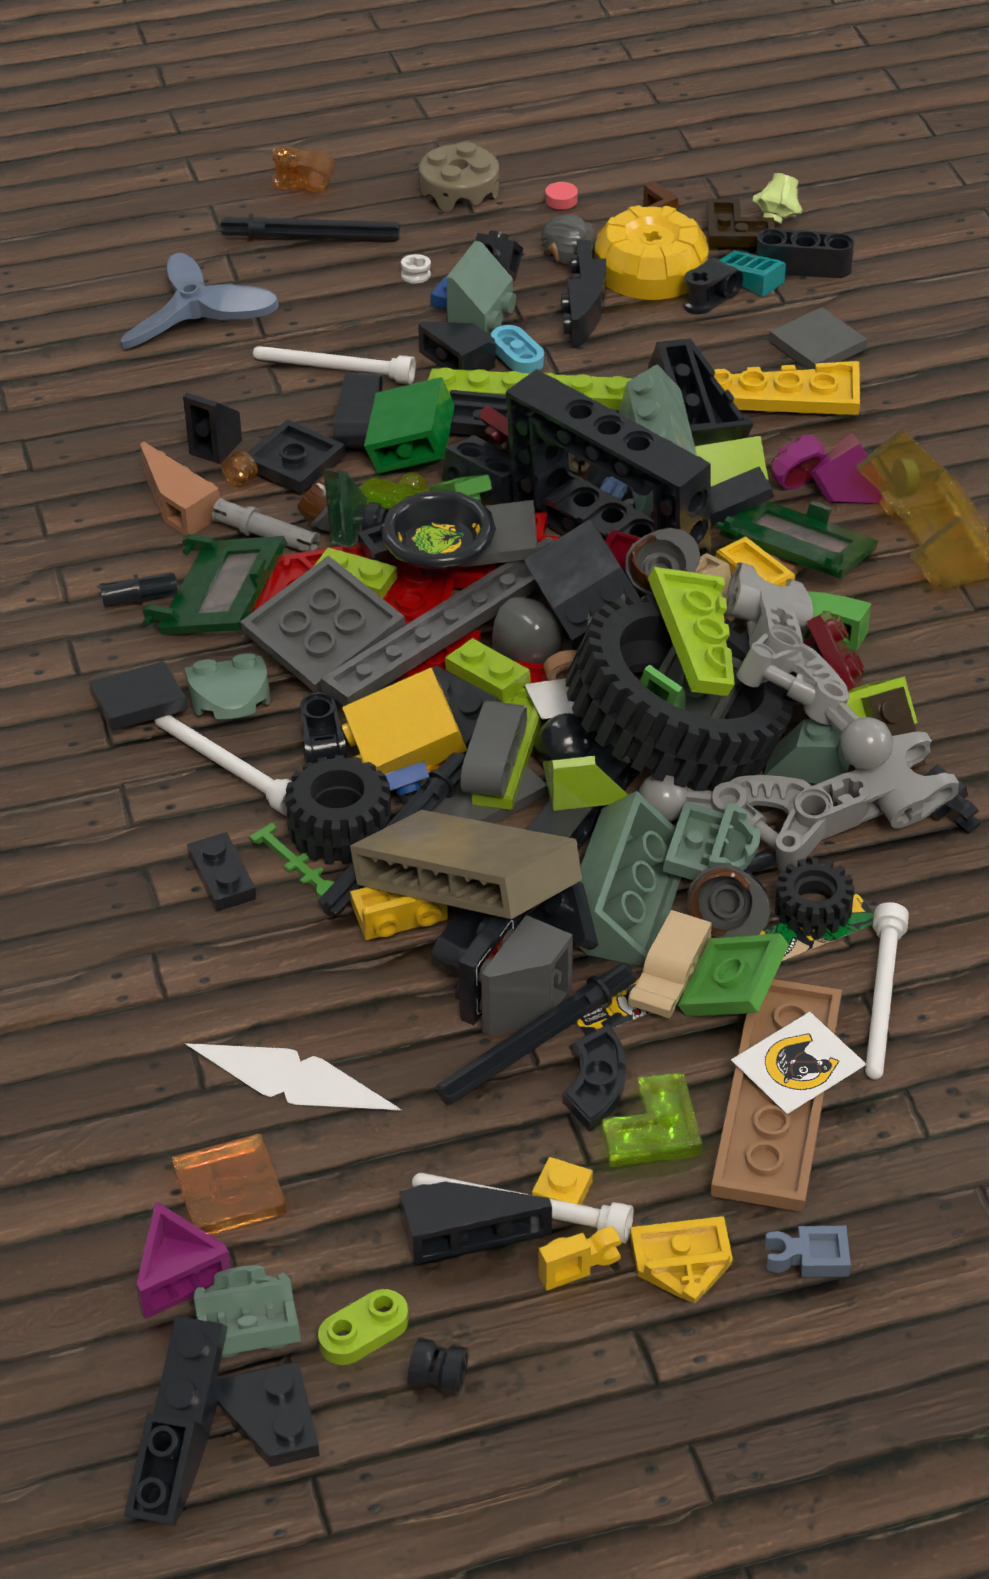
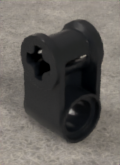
[683,258,744,314]
[300,692,347,764]

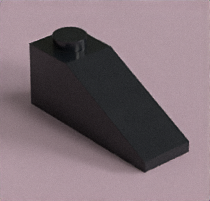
[399,1181,552,1265]

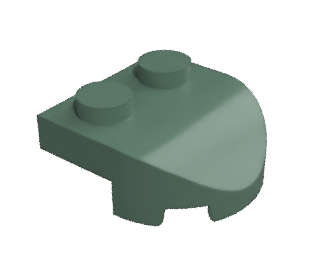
[184,653,271,719]
[662,802,760,880]
[194,1265,301,1358]

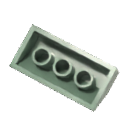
[618,364,697,517]
[579,791,681,967]

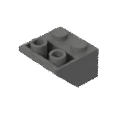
[478,915,573,1035]

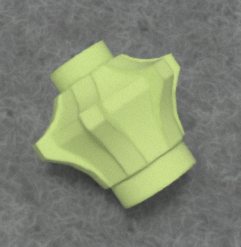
[752,173,803,225]

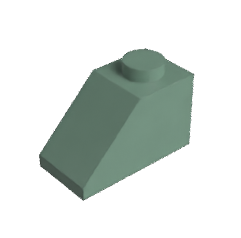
[764,719,849,783]

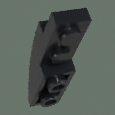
[561,240,606,348]
[124,1316,228,1526]

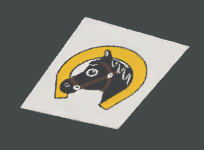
[731,1012,867,1114]

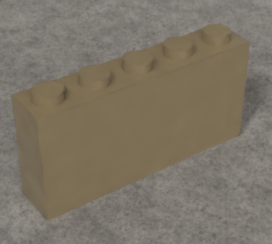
[350,810,582,919]

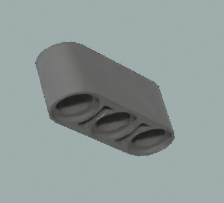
[461,700,527,797]

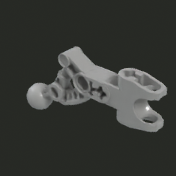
[726,562,893,770]
[638,732,959,872]

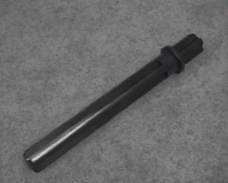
[220,214,400,240]
[318,752,465,917]
[436,963,637,1105]

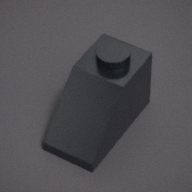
[418,321,496,371]
[183,393,242,464]

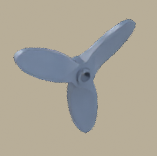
[120,253,279,349]

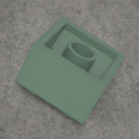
[446,241,517,335]

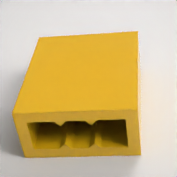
[342,668,467,774]

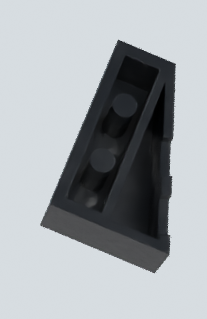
[648,338,753,446]

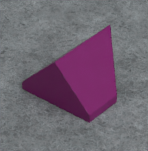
[810,433,896,504]
[136,1201,231,1319]

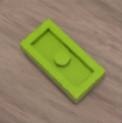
[314,547,397,599]
[445,638,531,702]

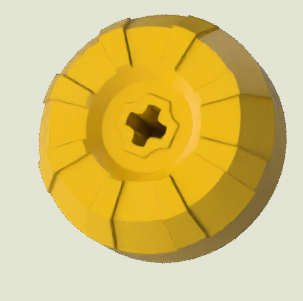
[594,205,709,300]

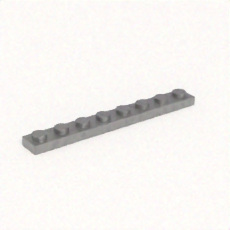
[321,536,555,706]

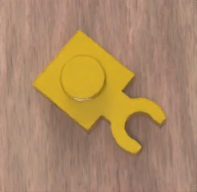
[539,1226,621,1291]

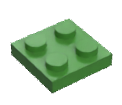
[678,933,789,1016]

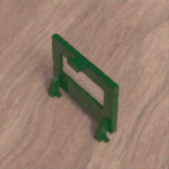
[716,501,878,579]
[143,534,287,635]

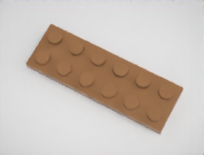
[710,979,842,1212]

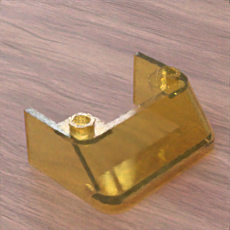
[856,428,989,589]

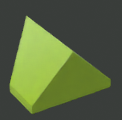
[543,756,628,811]

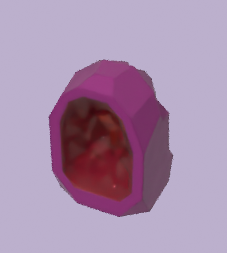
[770,434,827,489]

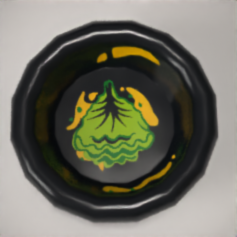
[381,490,496,570]

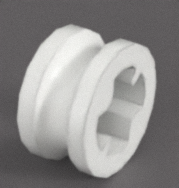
[401,254,431,283]

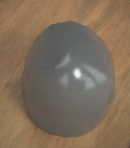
[492,597,564,664]

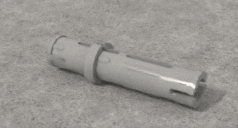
[212,498,321,552]

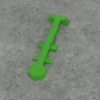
[249,823,334,899]

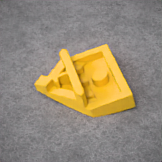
[629,1216,733,1304]

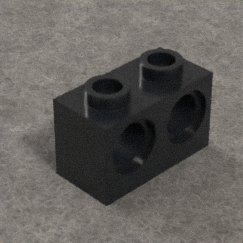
[442,435,513,505]

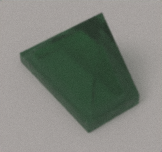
[323,468,368,548]

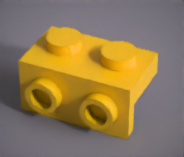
[350,887,448,941]

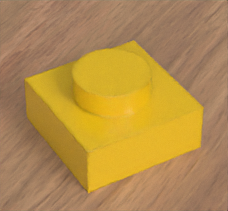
[532,1157,593,1205]

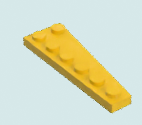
[714,361,860,416]

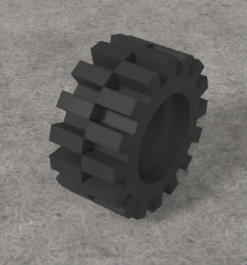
[775,858,855,937]

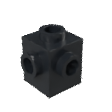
[469,230,524,281]

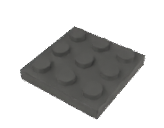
[240,555,406,692]

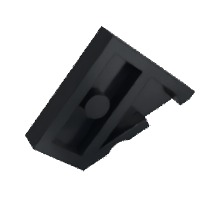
[217,1362,320,1467]

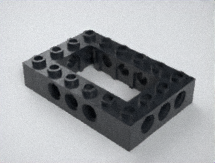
[506,369,711,557]

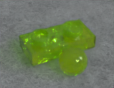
[358,472,428,509]

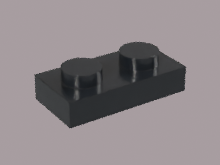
[187,832,256,912]

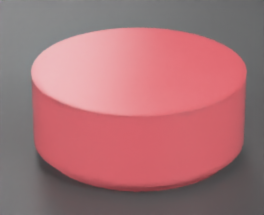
[545,182,578,210]

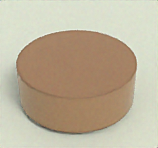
[543,650,577,681]

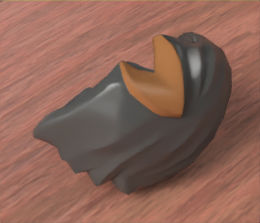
[540,214,597,265]

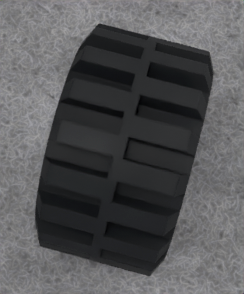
[285,755,392,864]

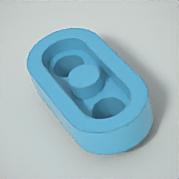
[491,325,544,373]

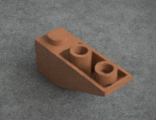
[140,442,220,535]

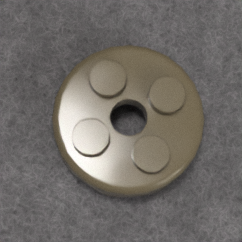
[419,142,499,212]

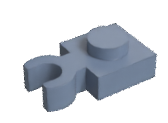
[765,1226,851,1277]

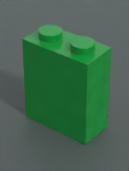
[364,377,455,473]

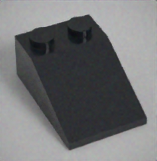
[524,519,642,649]

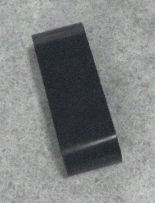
[756,228,855,278]
[333,373,383,450]

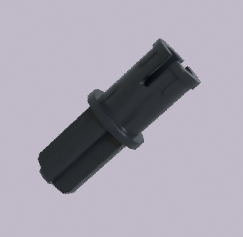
[100,572,178,608]

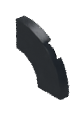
[562,1024,626,1132]

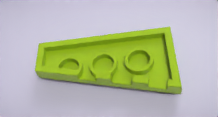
[648,567,735,696]

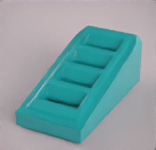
[719,251,786,297]

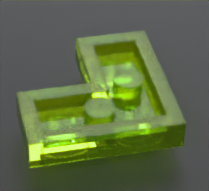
[602,1072,702,1167]

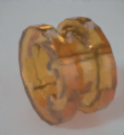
[221,450,258,487]

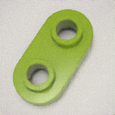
[318,1289,408,1365]

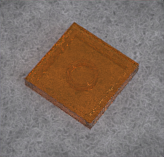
[171,1133,287,1235]

